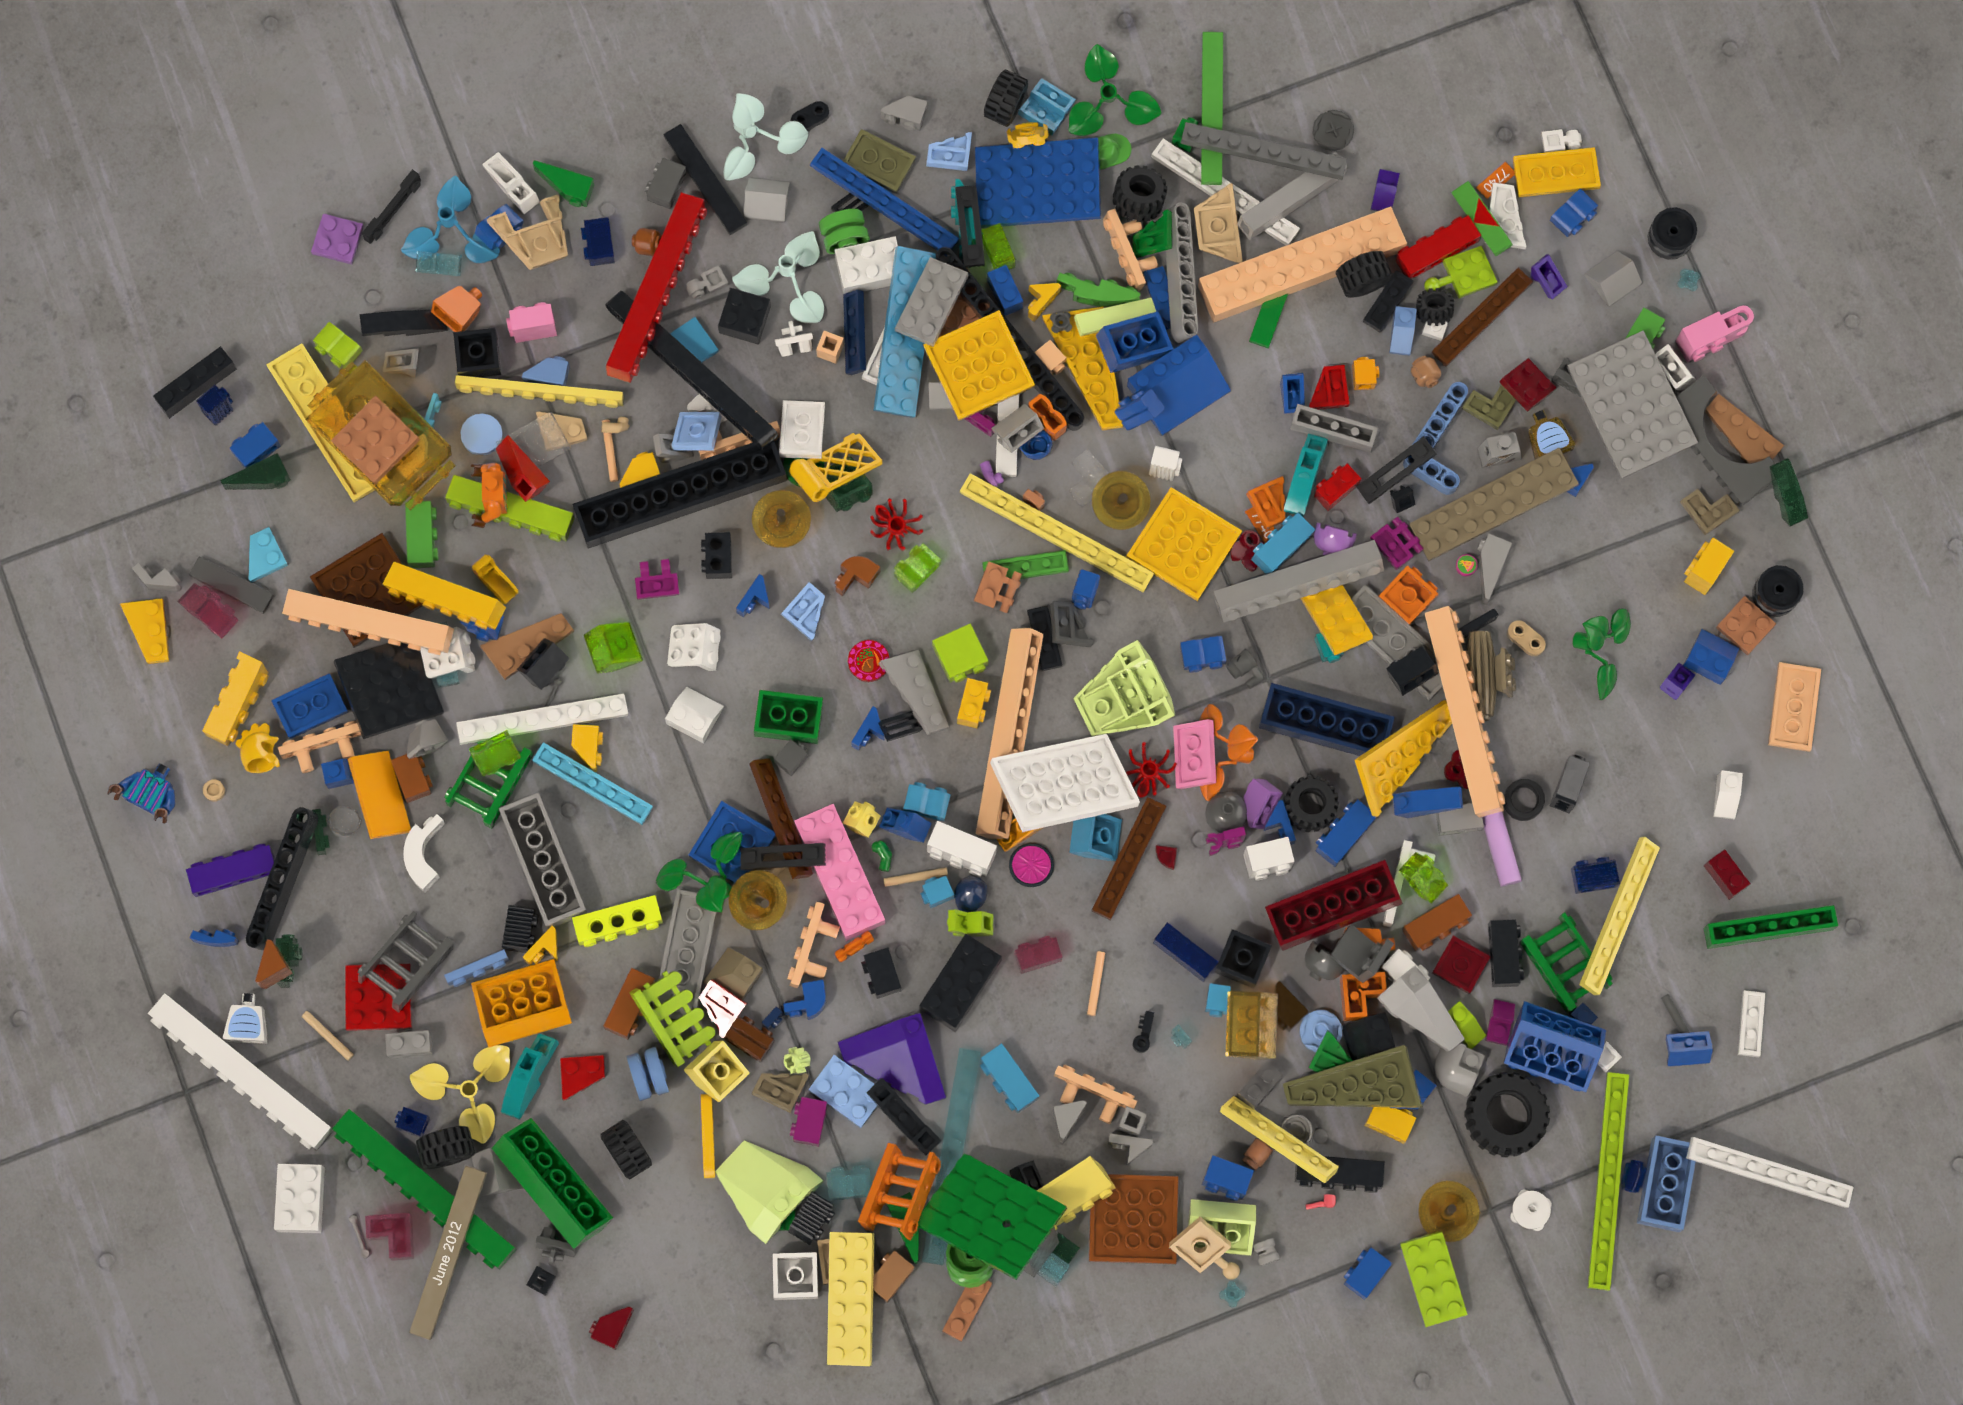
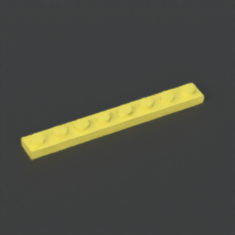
[455,375,624,408]
[1579,837,1660,996]

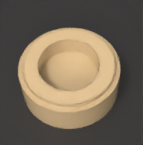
[203,779,225,802]

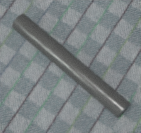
[1661,994,1690,1033]

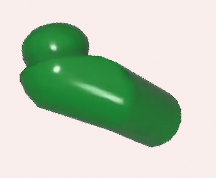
[871,841,892,872]

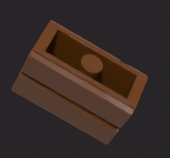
[724,1015,775,1063]

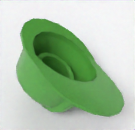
[1097,133,1132,170]

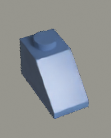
[1389,306,1417,356]
[522,356,570,386]

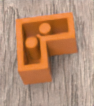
[1340,972,1387,1021]

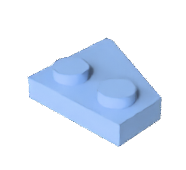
[926,132,972,171]
[781,582,825,641]

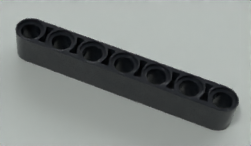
[246,807,318,951]

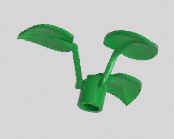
[1068,44,1161,136]
[1573,608,1631,700]
[656,832,743,912]

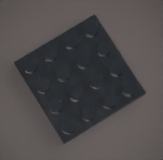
[334,643,444,739]

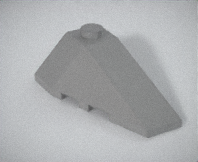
[1377,966,1465,1052]

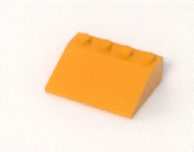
[471,959,572,1048]

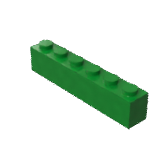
[1703,905,1838,949]

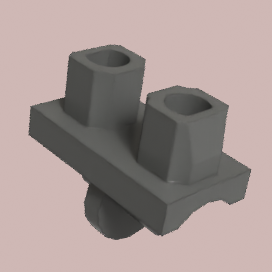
[536,1227,576,1265]

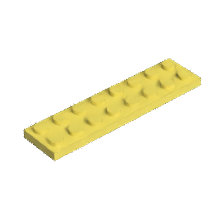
[266,343,390,503]

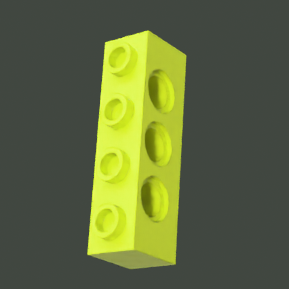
[572,895,663,947]

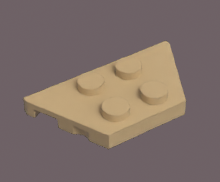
[1193,183,1243,263]

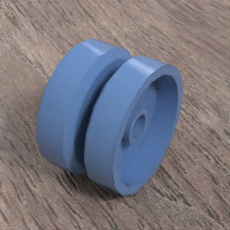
[626,1047,669,1101]

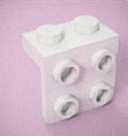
[667,623,721,671]
[420,627,475,679]

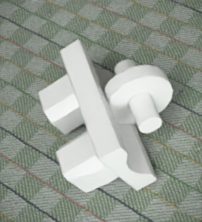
[775,321,813,357]

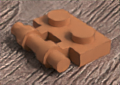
[973,561,1022,613]

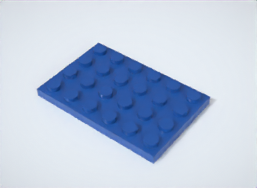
[975,138,1101,228]

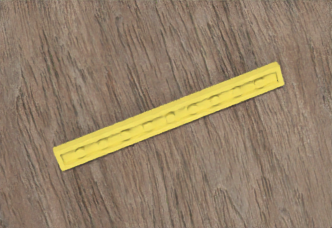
[960,473,1154,593]

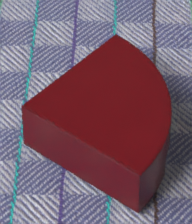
[1155,845,1177,870]

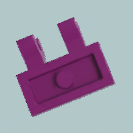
[635,559,679,600]
[1206,827,1246,856]

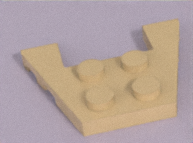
[487,194,568,270]

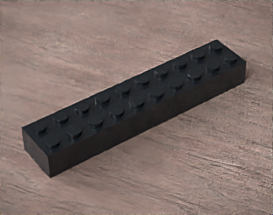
[573,440,787,549]

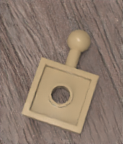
[1169,1217,1240,1280]

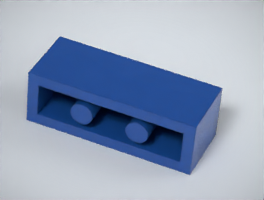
[1315,799,1377,867]

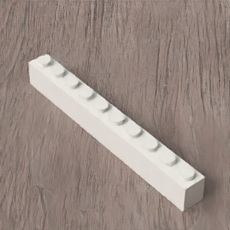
[148,993,333,1150]

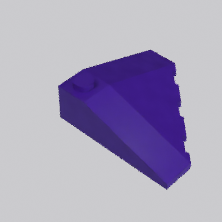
[838,1013,946,1105]

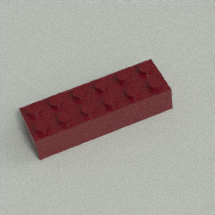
[1265,860,1403,951]

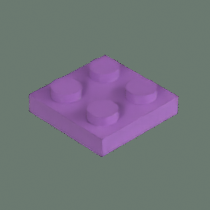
[311,213,364,264]

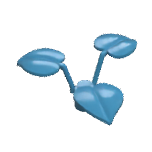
[401,176,500,263]

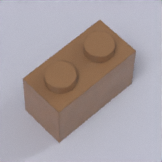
[873,1251,915,1303]

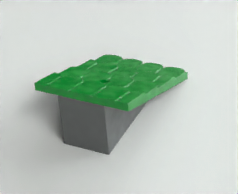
[918,1153,1067,1280]

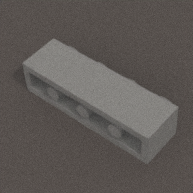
[1290,404,1378,453]

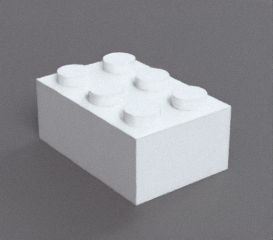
[835,236,898,294]
[927,821,997,877]
[274,1164,325,1233]

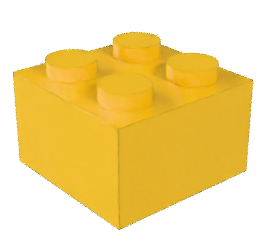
[1684,538,1734,595]

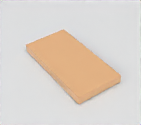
[1768,662,1821,752]

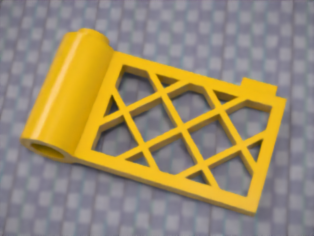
[789,433,882,502]

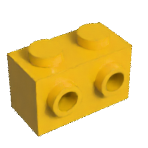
[957,678,991,729]

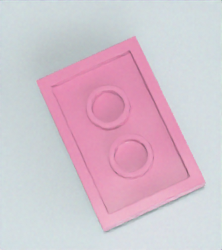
[1173,719,1216,789]

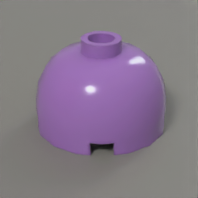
[1313,522,1357,556]

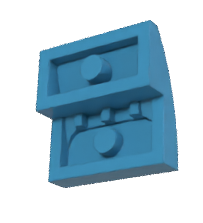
[1018,78,1076,135]

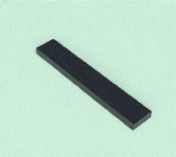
[663,124,747,235]

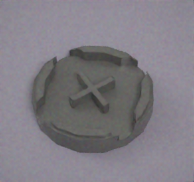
[1313,110,1354,151]

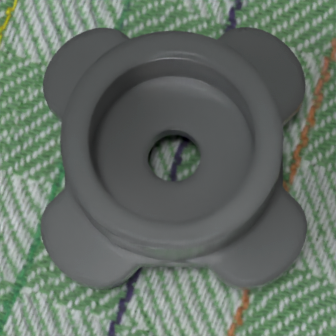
[1050,312,1072,333]

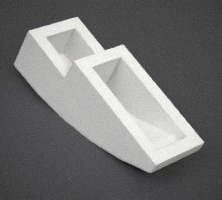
[482,152,540,214]

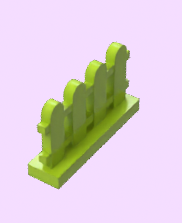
[629,971,715,1067]

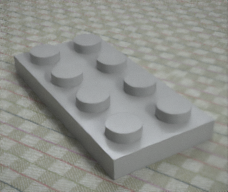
[895,257,969,347]

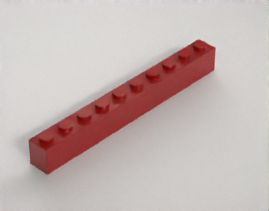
[606,192,707,383]

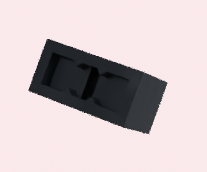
[701,532,732,579]

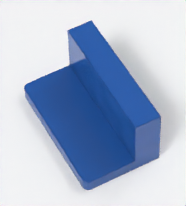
[1665,1031,1713,1066]

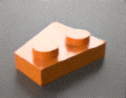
[1246,476,1285,530]

